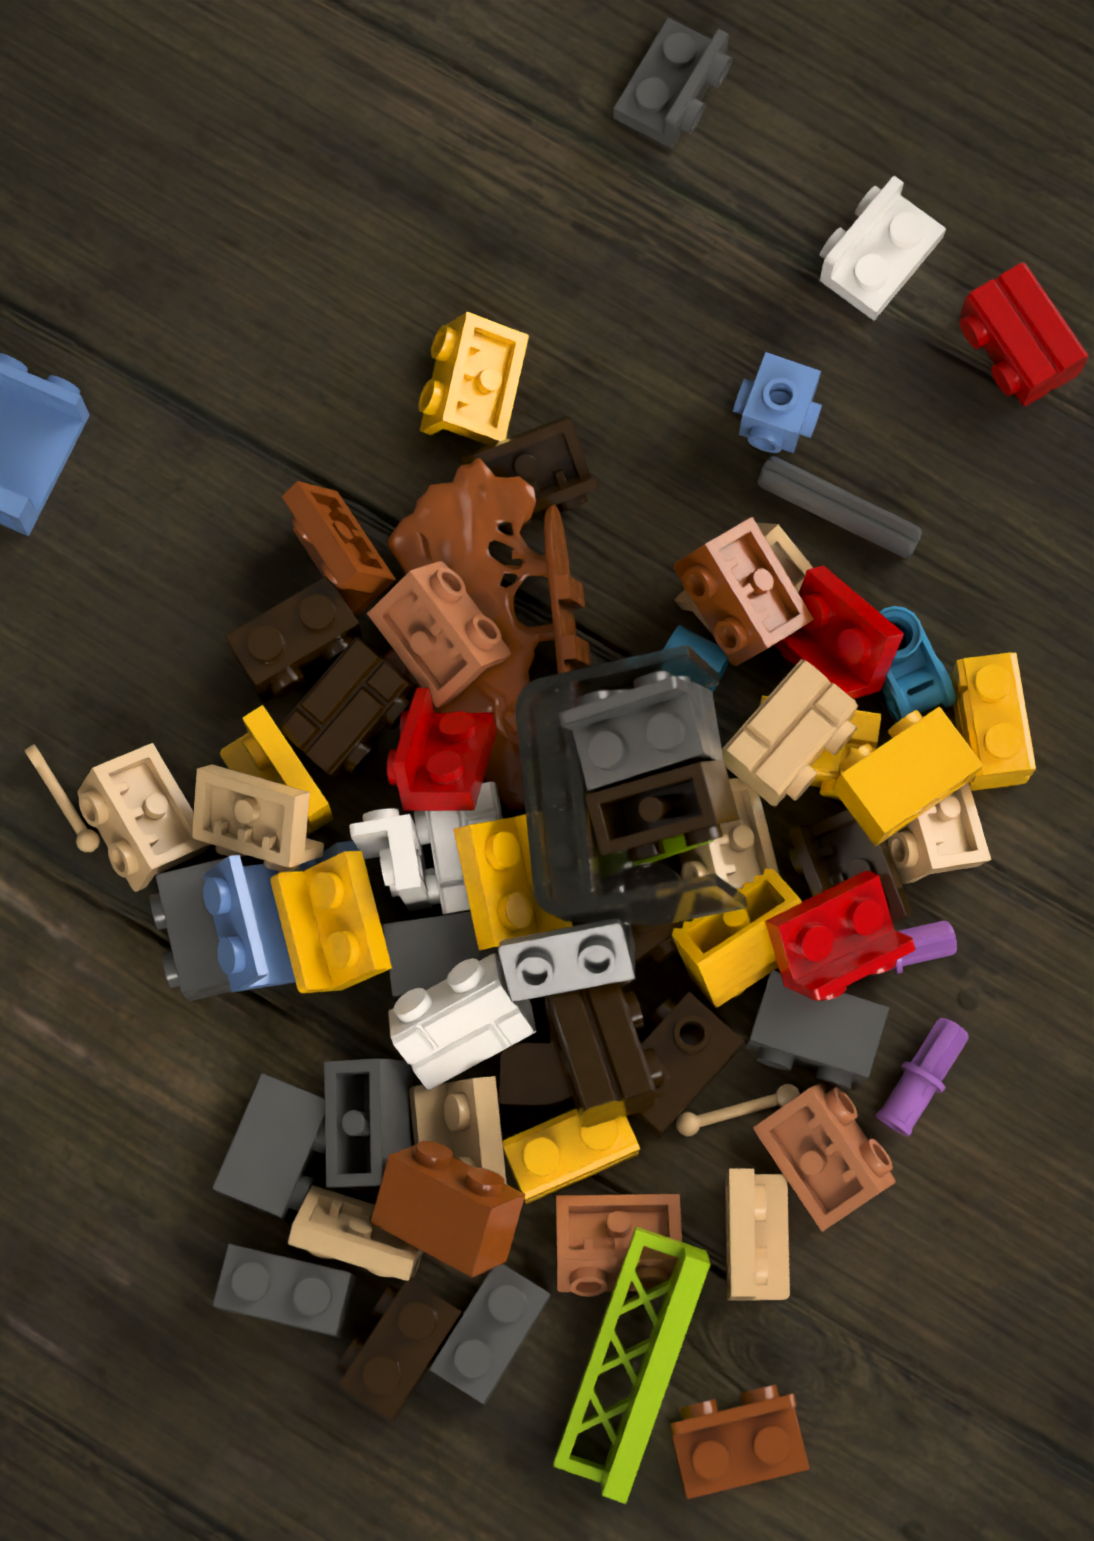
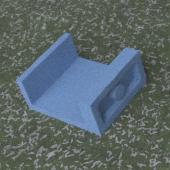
[0,353,90,536]
[203,841,360,992]

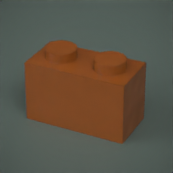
[371,1141,525,1277]

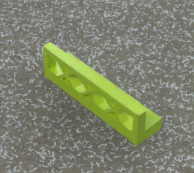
[553,1226,710,1504]

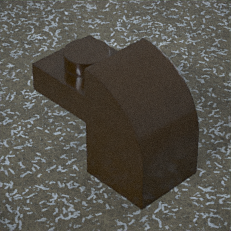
[499,1035,573,1112]

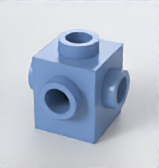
[733,352,822,454]

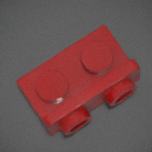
[774,565,904,699]
[387,688,497,811]
[765,870,916,1001]

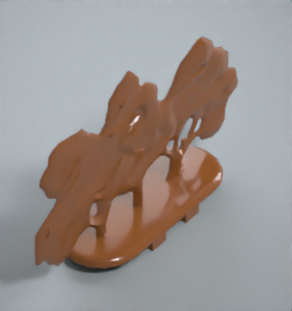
[384,458,591,810]

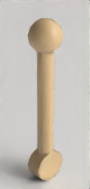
[24,744,100,852]
[676,1084,800,1136]

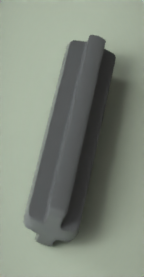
[757,456,922,558]

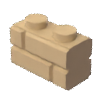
[722,659,858,807]

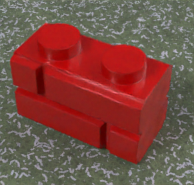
[960,262,1089,406]

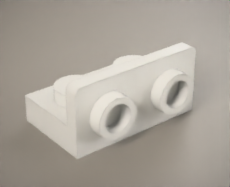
[820,176,946,321]
[349,809,433,912]

